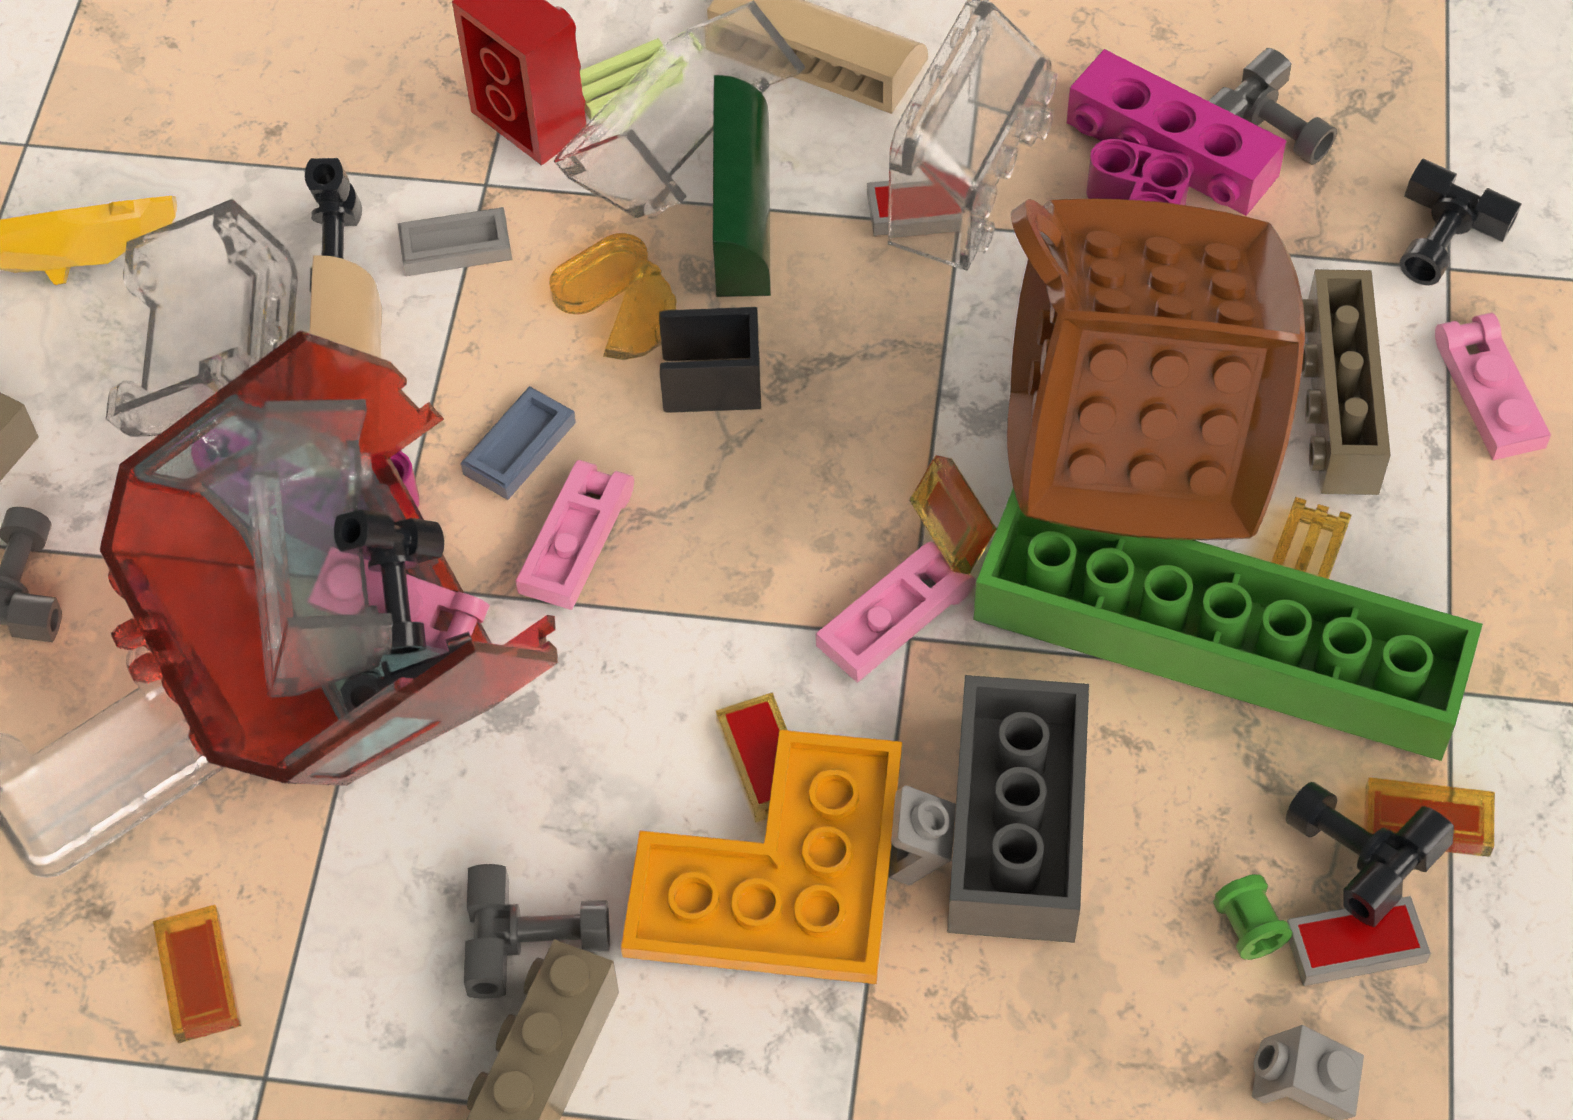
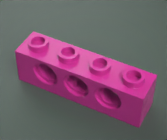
[1066,49,1287,216]

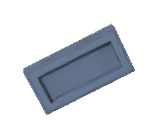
[461,386,576,500]

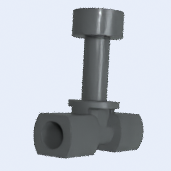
[1209,48,1337,165]
[0,507,62,642]
[464,864,610,999]

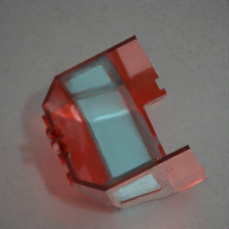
[99,330,558,786]

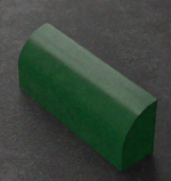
[713,75,771,297]

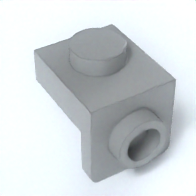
[889,786,956,886]
[1252,1025,1364,1120]

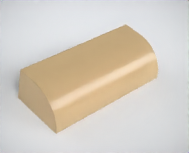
[707,0,928,114]
[305,255,382,481]

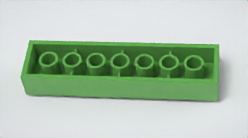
[973,488,1483,761]

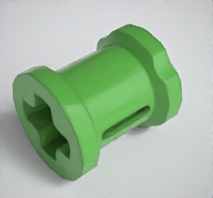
[1213,874,1292,960]

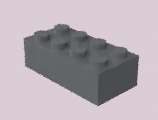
[947,675,1089,943]

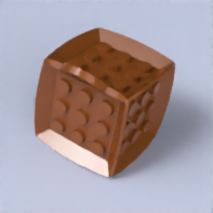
[1007,199,1305,540]

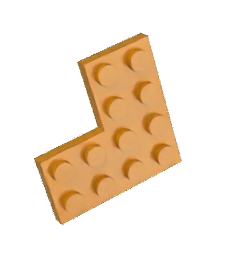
[621,730,902,984]

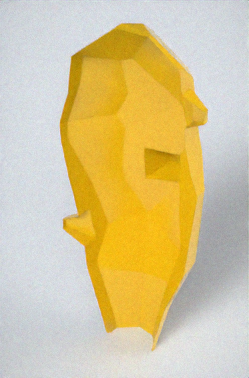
[0,196,177,285]

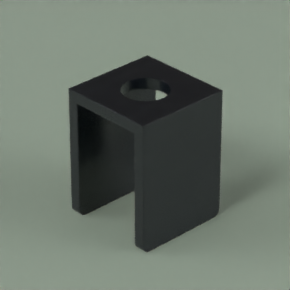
[659,307,761,413]

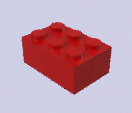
[452,0,587,166]

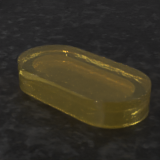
[549,233,649,315]

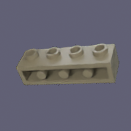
[1301,269,1391,495]
[466,939,619,1120]

